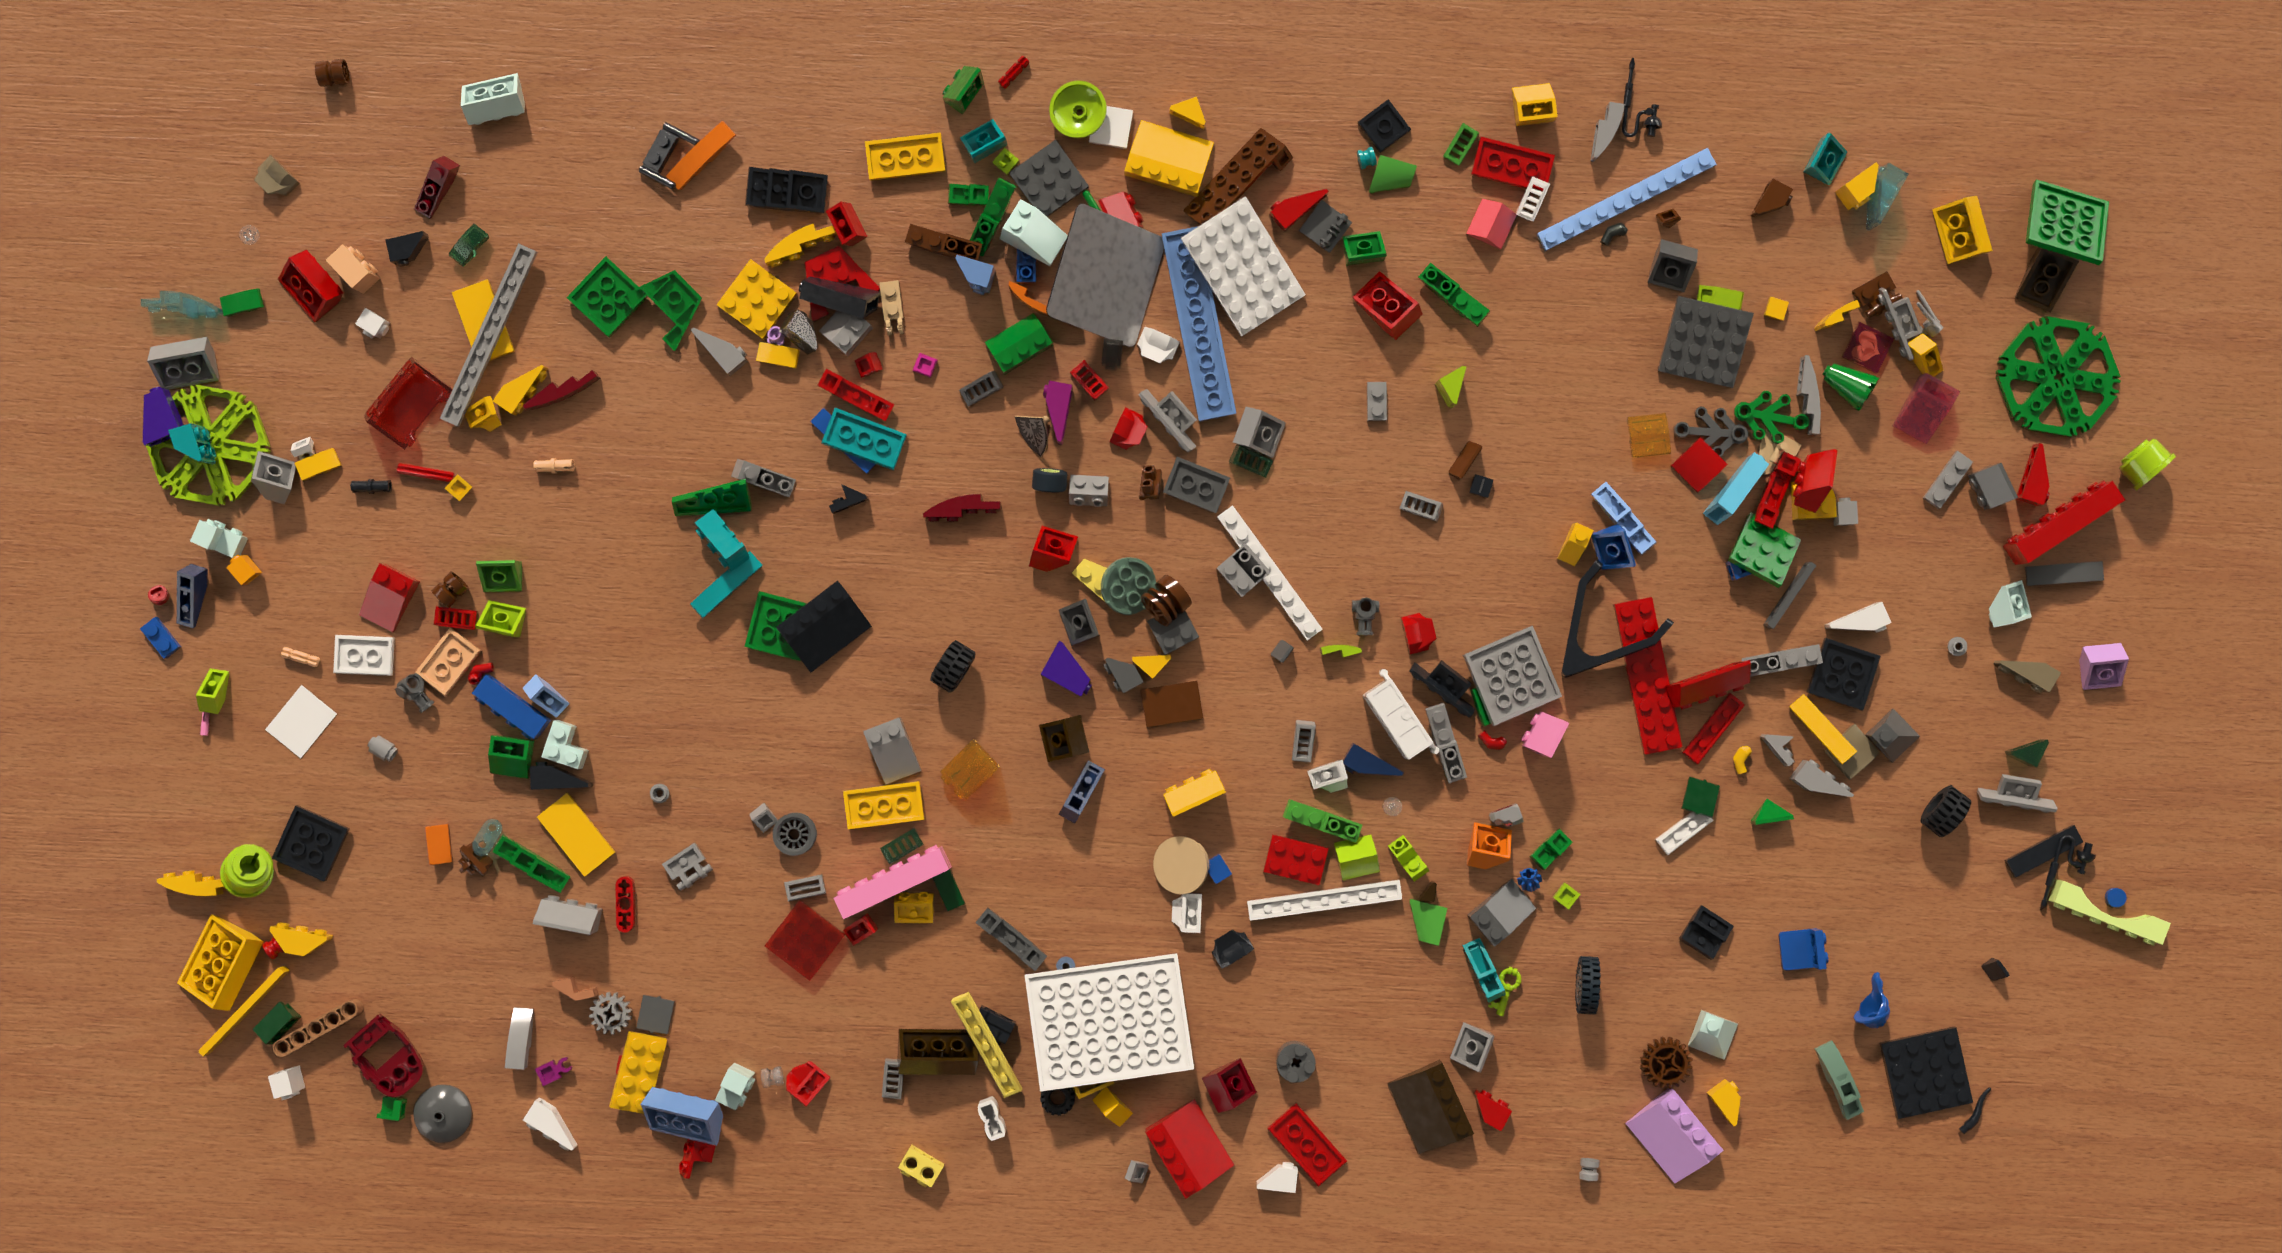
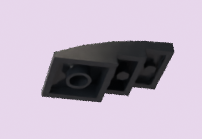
[745,167,828,213]

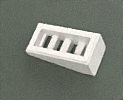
[1516,176,1550,221]

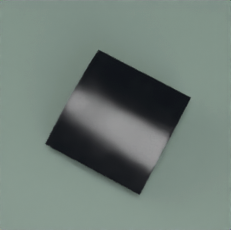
[1679,905,1734,960]

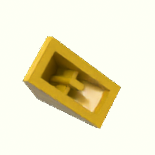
[1169,97,1206,130]
[1132,655,1171,679]
[1093,1087,1133,1127]

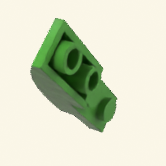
[1283,799,1362,843]

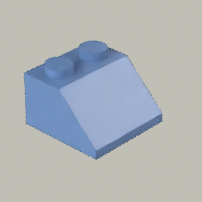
[955,255,996,295]

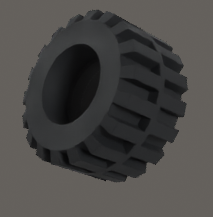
[930,640,976,693]
[1920,785,1971,838]

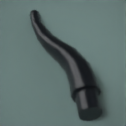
[1959,1087,1991,1134]

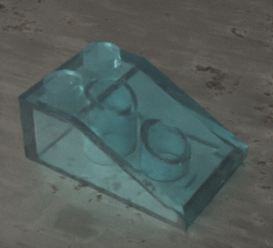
[1866,163,1909,231]

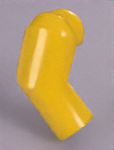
[1733,746,1752,774]

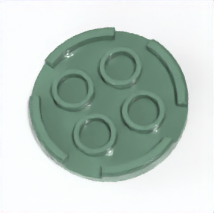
[1101,557,1156,615]

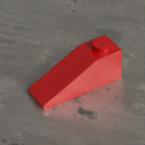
[1270,189,1329,232]
[2016,443,2050,506]

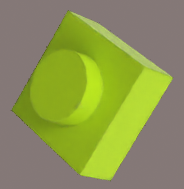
[1553,882,1581,910]

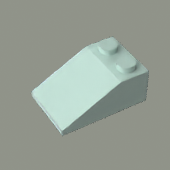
[1000,199,1068,266]

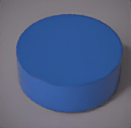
[2105,888,2127,907]

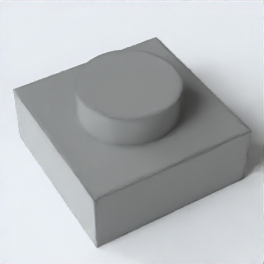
[1125,1160,1149,1183]

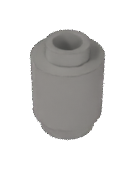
[367,735,398,762]

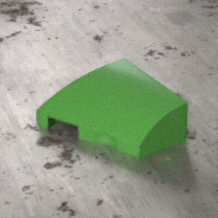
[1369,155,1417,194]
[1409,899,1447,946]

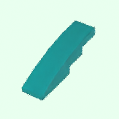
[690,551,763,619]

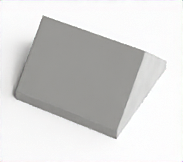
[1450,1022,1495,1073]

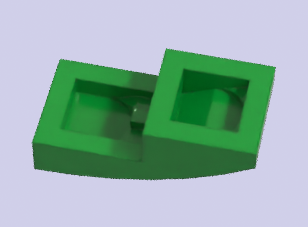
[948,184,989,205]
[220,288,264,317]
[1529,828,1573,870]

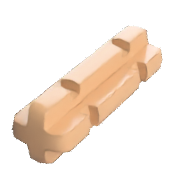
[281,647,320,667]

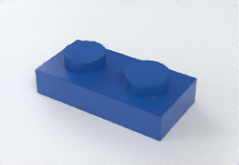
[140,617,181,659]

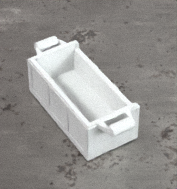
[1363,669,1439,759]

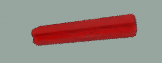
[397,463,455,482]

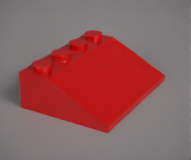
[1145,1099,1234,1199]

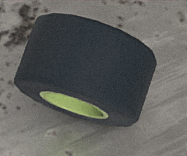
[1032,468,1067,493]

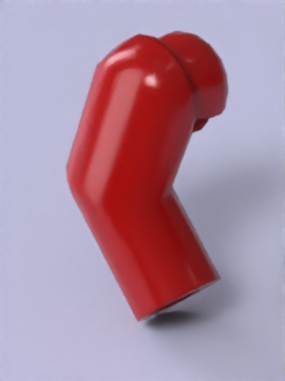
[468,662,494,685]

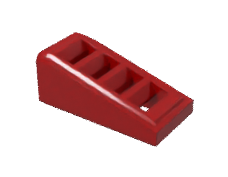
[1070,360,1109,401]
[434,606,478,630]

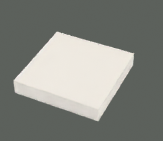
[1089,106,1133,149]

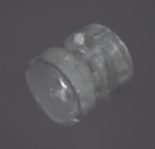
[761,1066,784,1088]

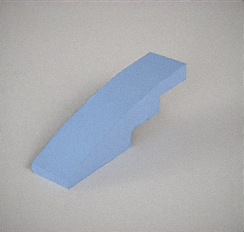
[1591,482,1656,556]

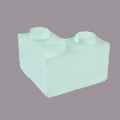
[190,519,248,558]
[541,720,589,769]
[715,1063,756,1110]

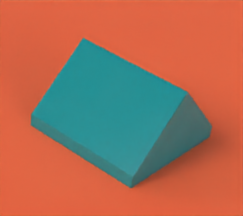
[960,119,1008,163]
[1803,133,1847,185]

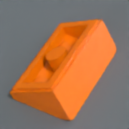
[425,824,452,865]

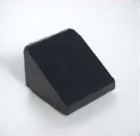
[1981,958,2010,981]

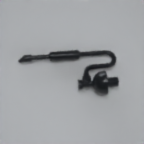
[1622,58,1662,137]
[2040,835,2096,910]

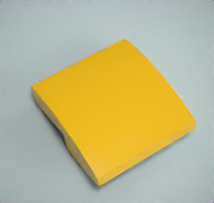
[1814,300,1860,332]

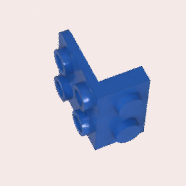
[1779,928,1829,970]

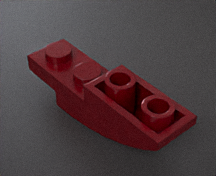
[923,494,1001,522]

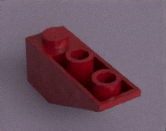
[414,156,460,219]

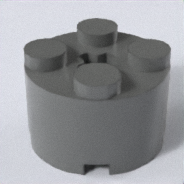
[1276,1041,1316,1083]

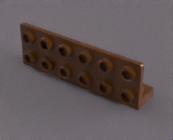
[1183,128,1293,225]

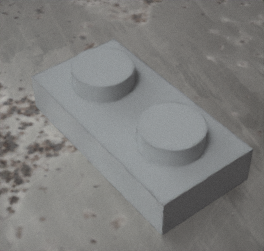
[1367,382,1387,421]

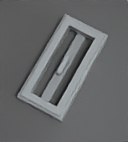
[784,874,826,901]

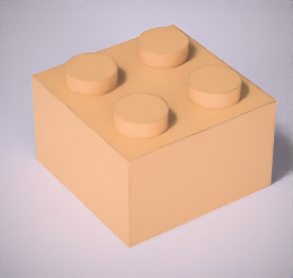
[326,244,380,294]

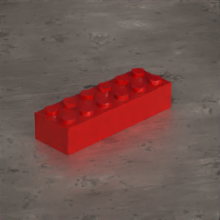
[2003,480,2125,565]

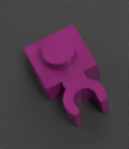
[535,1057,573,1086]

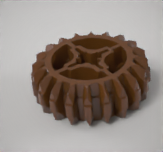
[1640,1036,1693,1089]

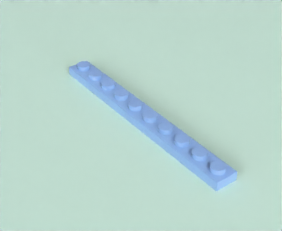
[1537,148,1717,251]

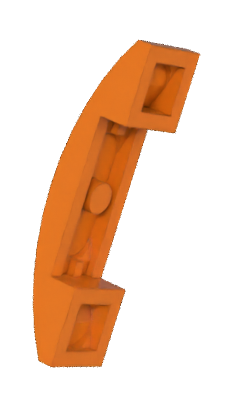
[1008,281,1050,317]

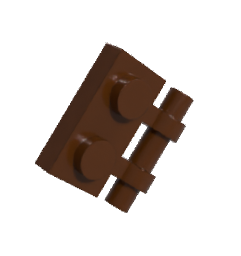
[1852,271,1903,318]

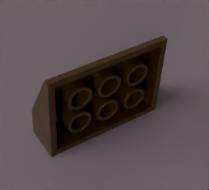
[1388,1060,1474,1154]

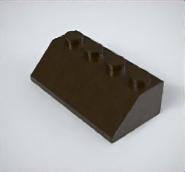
[897,1029,978,1075]

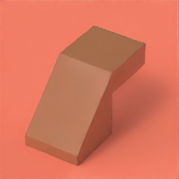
[552,976,598,1001]

